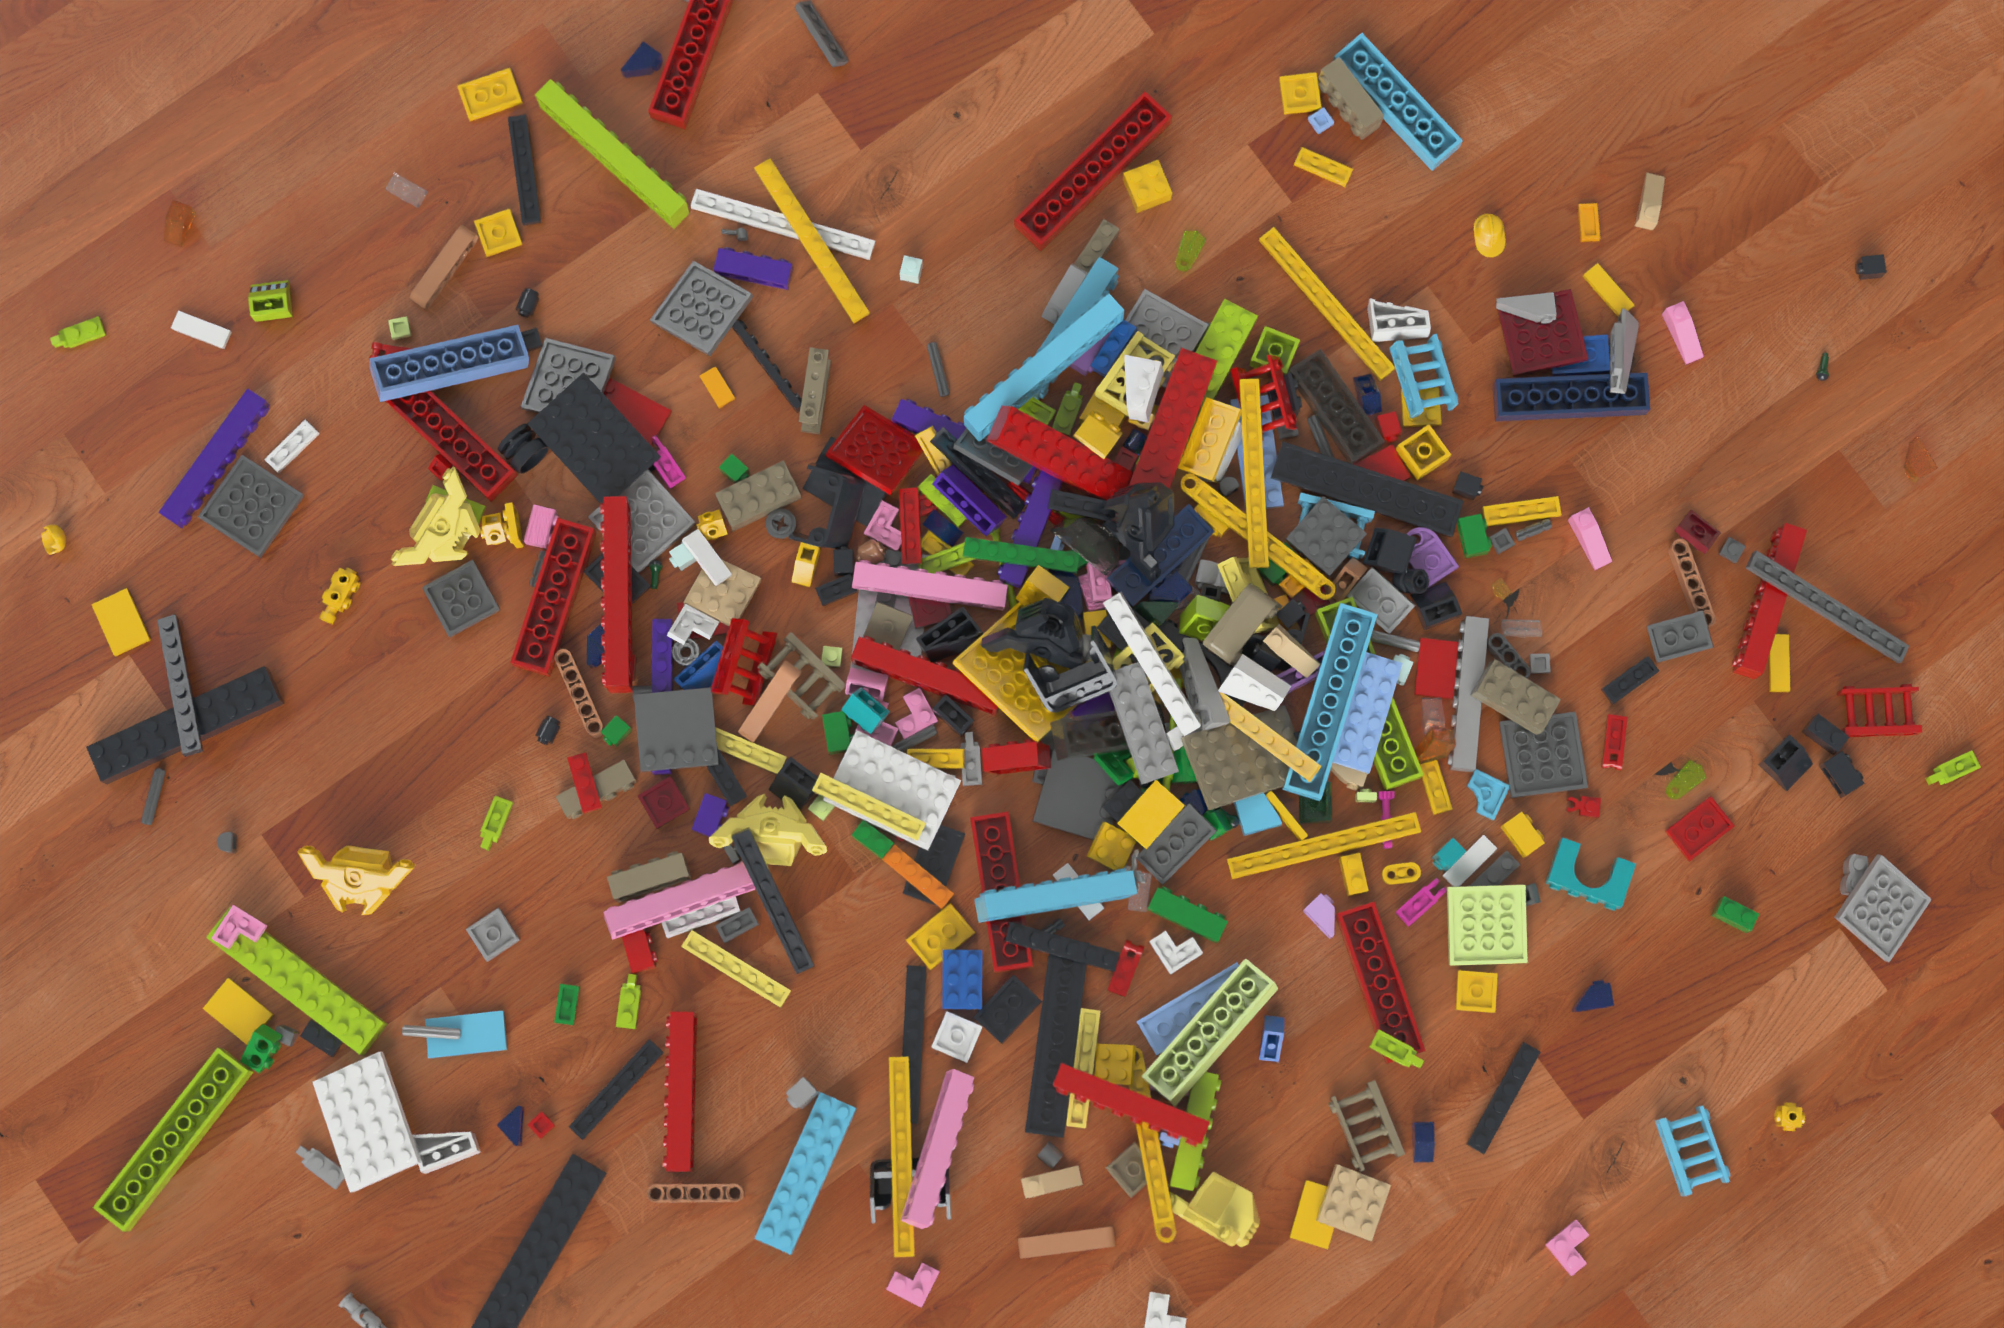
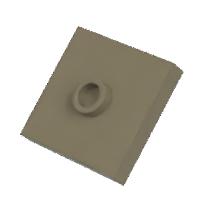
[863,601,913,651]
[1105,1142,1147,1198]

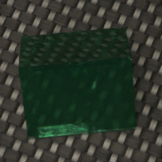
[1132,602,1178,627]
[1299,781,1332,824]

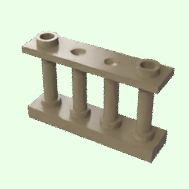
[799,348,831,434]
[758,632,846,720]
[1328,1080,1405,1172]

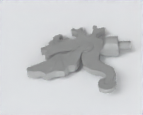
[1124,850,1145,891]

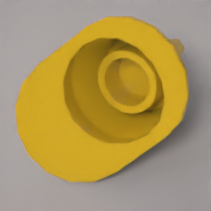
[1474,214,1505,257]

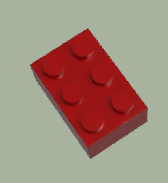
[982,739,1051,775]

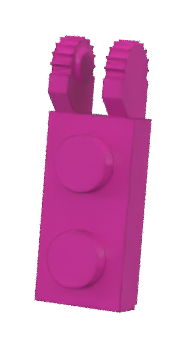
[651,435,686,489]
[1395,878,1447,927]

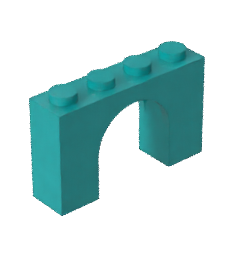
[1545,837,1636,911]

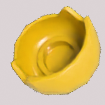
[41,524,66,555]

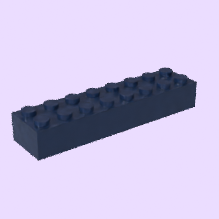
[1493,373,1650,421]

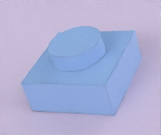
[1308,108,1334,134]
[1050,535,1065,551]
[1159,1132,1180,1148]

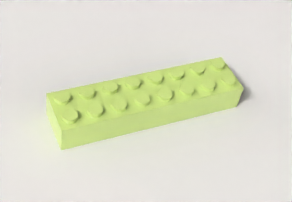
[1142,958,1278,1107]

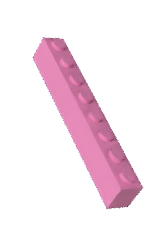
[852,560,1008,611]
[604,861,756,940]
[901,1069,974,1229]

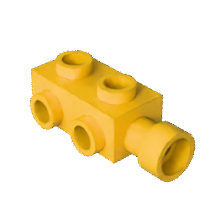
[319,568,360,625]

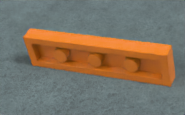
[882,844,954,909]

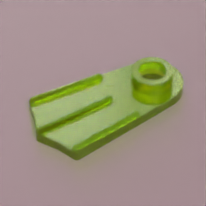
[1175,231,1206,271]
[1666,760,1707,800]

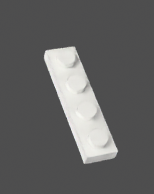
[662,896,741,938]

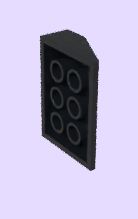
[802,436,888,527]

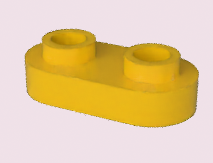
[1381,862,1421,885]

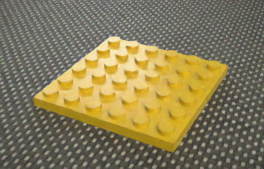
[953,602,1092,742]

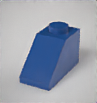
[1259,1015,1284,1062]

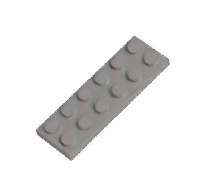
[1109,662,1179,784]

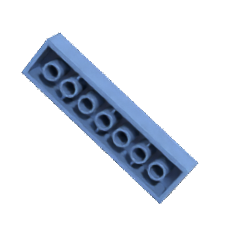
[369,325,529,402]

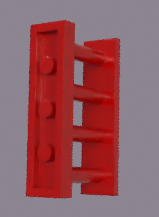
[1230,355,1297,441]
[710,618,778,706]
[1837,684,1922,737]

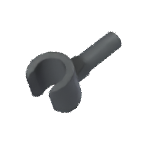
[721,228,748,241]

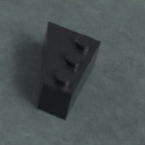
[915,607,983,663]

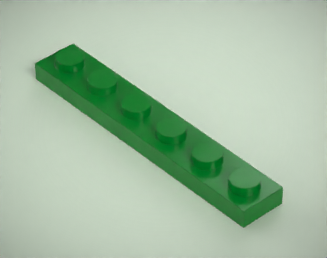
[963,537,1080,573]

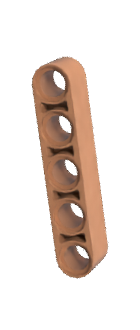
[410,225,479,309]
[1668,539,1716,628]
[555,649,605,738]
[738,661,802,743]
[647,1184,745,1202]
[1018,1226,1116,1258]

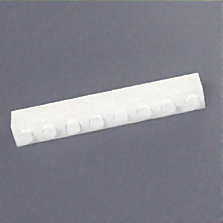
[1103,592,1202,736]

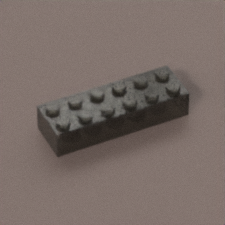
[1288,349,1385,465]
[1050,704,1167,761]

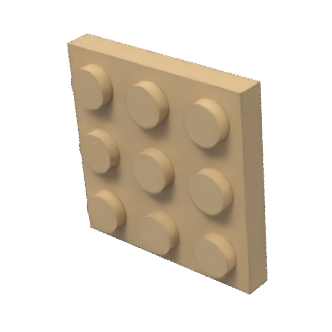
[683,559,761,626]
[1316,1164,1391,1241]

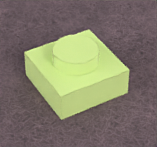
[388,316,411,340]
[821,646,843,668]
[1355,789,1377,803]
[808,795,835,821]

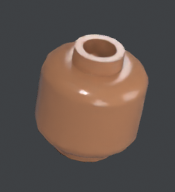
[856,539,886,565]

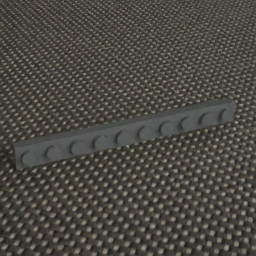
[1745,551,1909,663]

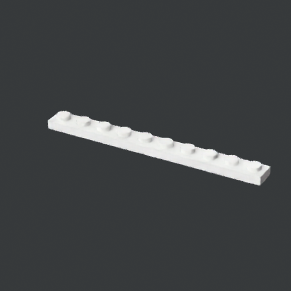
[691,189,875,260]

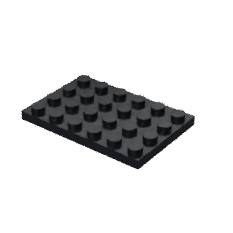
[527,372,661,503]

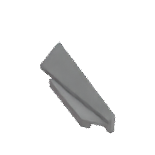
[1610,309,1639,394]
[1179,638,1231,730]

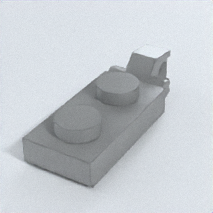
[960,732,982,786]
[296,1146,345,1189]

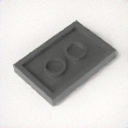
[1647,610,1714,663]

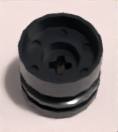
[498,423,549,474]

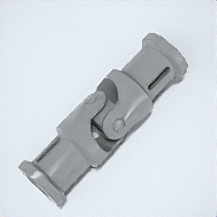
[339,1293,387,1328]

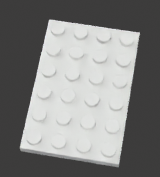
[823,731,961,851]
[313,1052,421,1192]

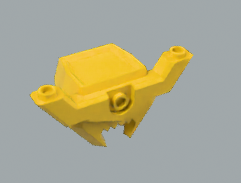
[297,845,416,915]

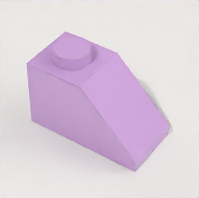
[1303,894,1335,939]

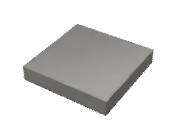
[466,908,520,962]

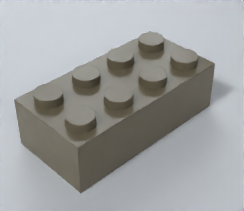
[1318,57,1384,140]
[715,460,802,532]
[1471,660,1561,735]
[607,851,692,903]

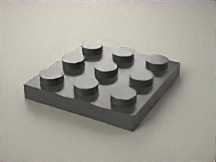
[1285,496,1367,577]
[422,560,500,638]

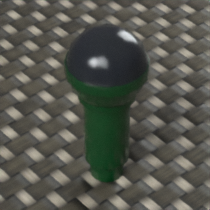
[1816,353,1829,381]
[649,560,663,589]
[1213,807,1240,828]

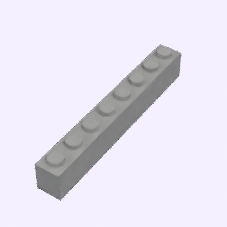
[1447,616,1489,772]

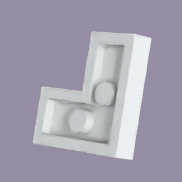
[667,604,719,645]
[1149,931,1203,975]
[1144,1292,1186,1328]

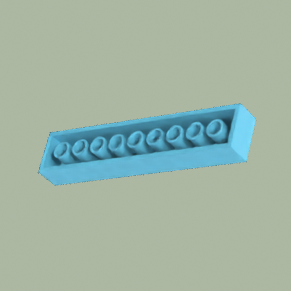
[964,294,1124,442]
[1282,603,1378,801]

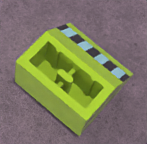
[248,280,293,322]

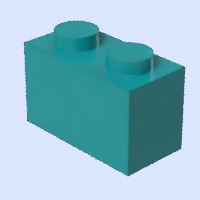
[841,687,890,734]
[1432,838,1467,871]

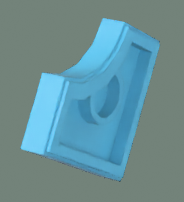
[1467,769,1509,821]

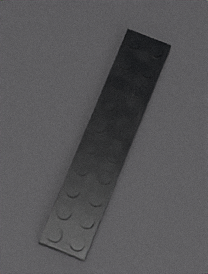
[1271,442,1463,537]
[1025,941,1090,1138]
[471,1154,607,1328]

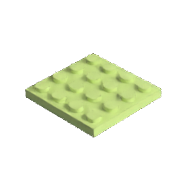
[1447,884,1527,965]

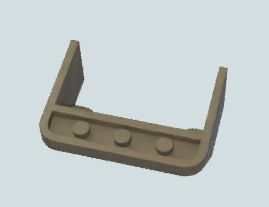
[1203,583,1283,666]

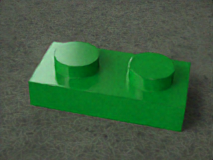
[554,984,580,1025]

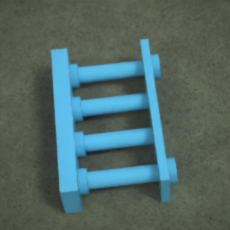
[1389,334,1458,418]
[1297,493,1375,560]
[1655,1106,1730,1196]

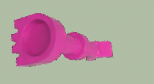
[1378,791,1395,849]

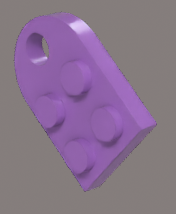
[1407,527,1459,588]

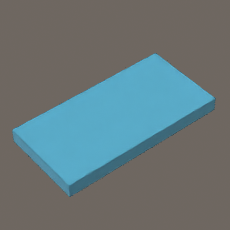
[425,1011,507,1058]

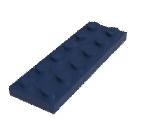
[1106,504,1215,607]

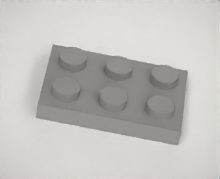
[1347,567,1416,634]

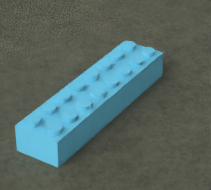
[1333,33,1463,171]
[1033,257,1119,400]
[974,868,1137,923]
[755,1092,857,1255]

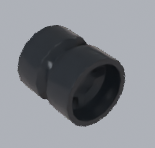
[1392,569,1429,594]

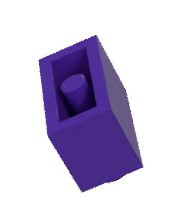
[692,793,730,837]

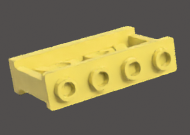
[1095,331,1176,420]
[1217,557,1280,633]
[1112,622,1185,693]

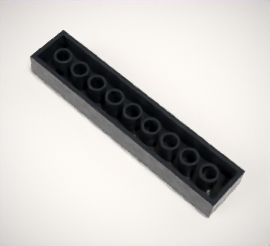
[86,666,284,784]

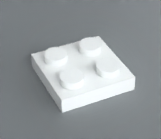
[931,1011,982,1063]

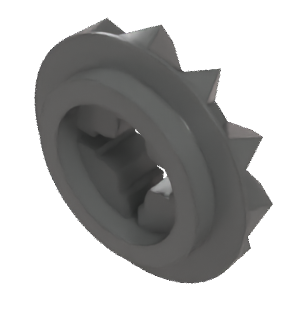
[766,509,796,539]

